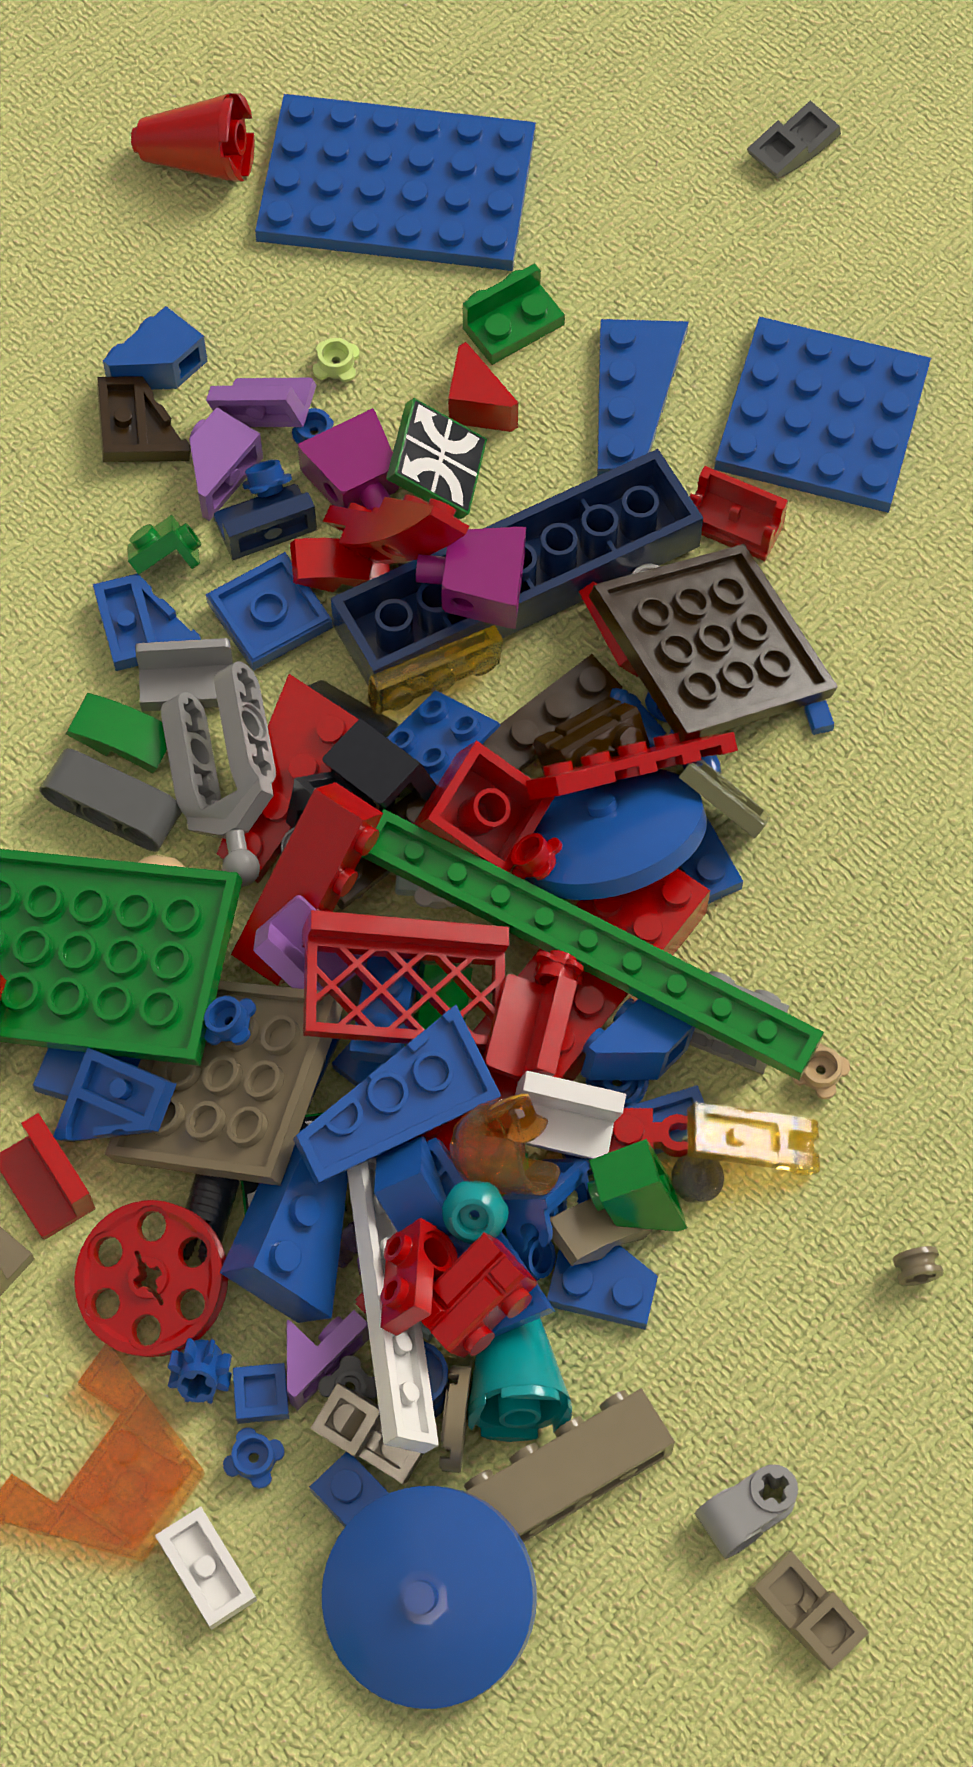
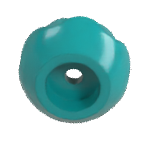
[442,1181,509,1244]

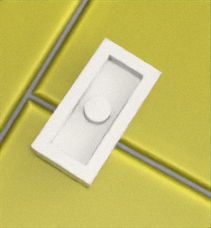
[155,1506,257,1630]

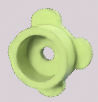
[312,338,360,382]

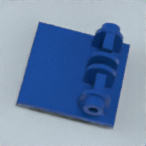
[387,690,501,785]

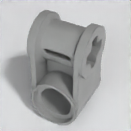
[694,1465,798,1559]

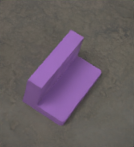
[206,377,316,427]
[253,895,366,991]

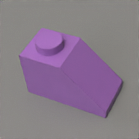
[189,407,263,521]

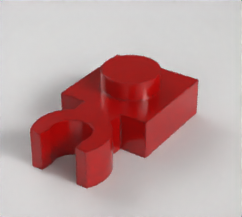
[608,1108,689,1157]

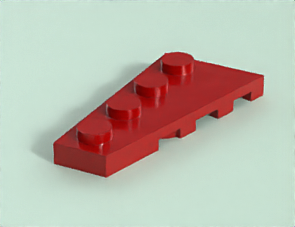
[526,732,738,800]

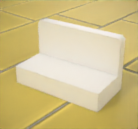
[507,1071,626,1160]

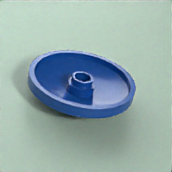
[525,769,707,900]
[322,1486,537,1709]

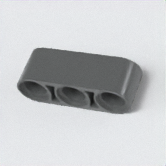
[39,748,182,852]

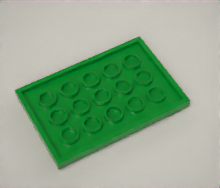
[0,849,243,1066]

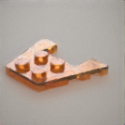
[0,1344,205,1562]

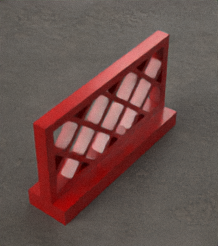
[302,910,509,1050]

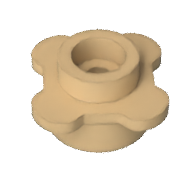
[792,1043,850,1099]

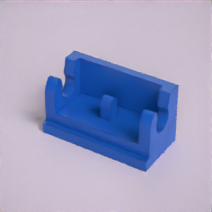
[502,1158,591,1252]

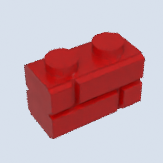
[421,1232,538,1358]

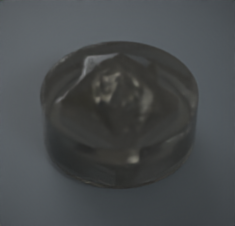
[672,1151,724,1203]

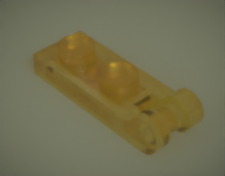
[687,1102,820,1176]

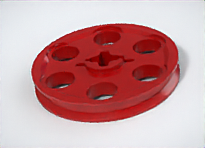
[74,1200,229,1357]

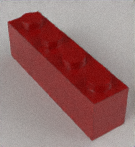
[231,782,384,986]

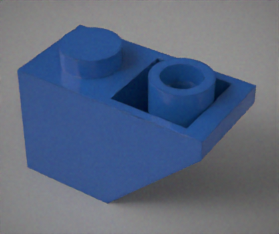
[103,306,208,390]
[581,998,695,1080]

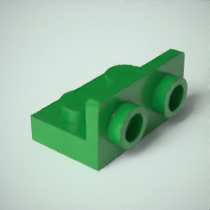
[462,264,565,365]

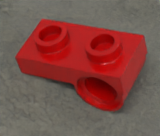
[380,1218,457,1336]

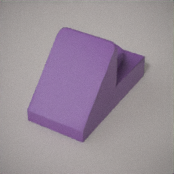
[287,1310,369,1411]

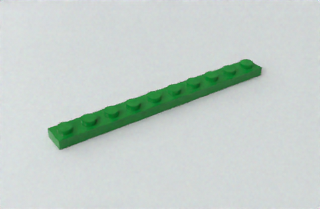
[361,809,824,1080]

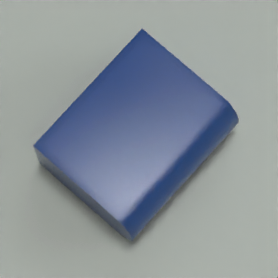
[804,700,834,735]

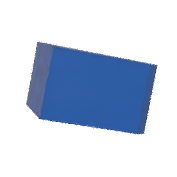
[374,1136,451,1236]

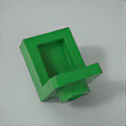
[127,514,201,575]

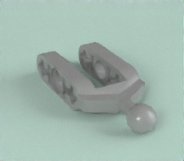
[161,661,276,887]

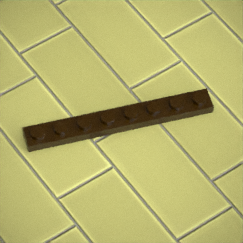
[337,654,623,910]

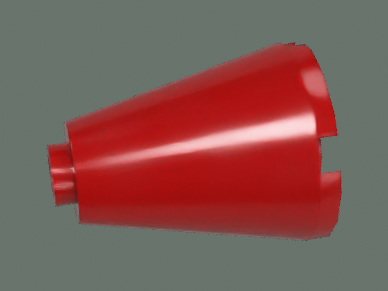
[131,93,255,182]

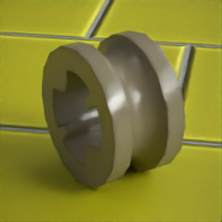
[892,1246,944,1286]

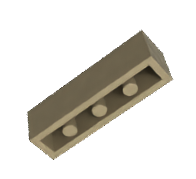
[464,1388,675,1542]

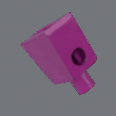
[297,408,399,511]
[416,527,526,629]

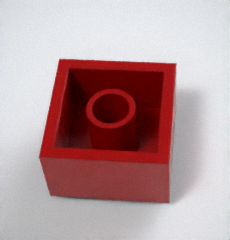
[413,740,555,872]

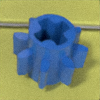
[168,1338,232,1404]

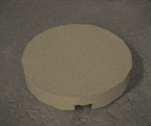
[439,1365,471,1473]

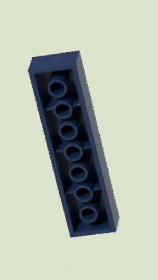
[331,449,704,698]

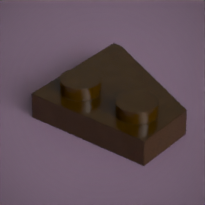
[97,376,191,462]

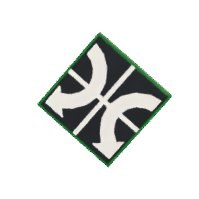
[386,398,487,519]

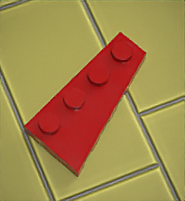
[216,674,359,884]

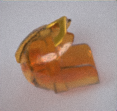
[450,1094,560,1196]

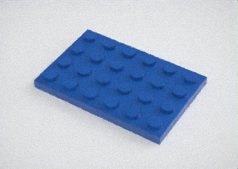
[255,94,536,271]

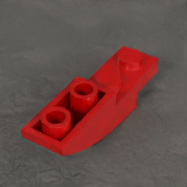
[323,494,469,564]

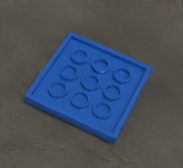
[714,316,931,513]

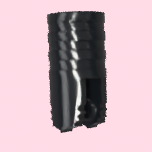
[183,1174,240,1264]

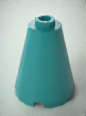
[467,1318,572,1442]

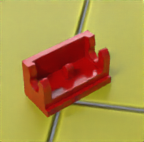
[690,466,788,562]

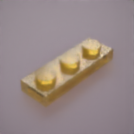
[367,625,503,714]

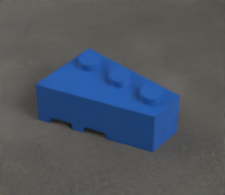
[220,1144,348,1323]

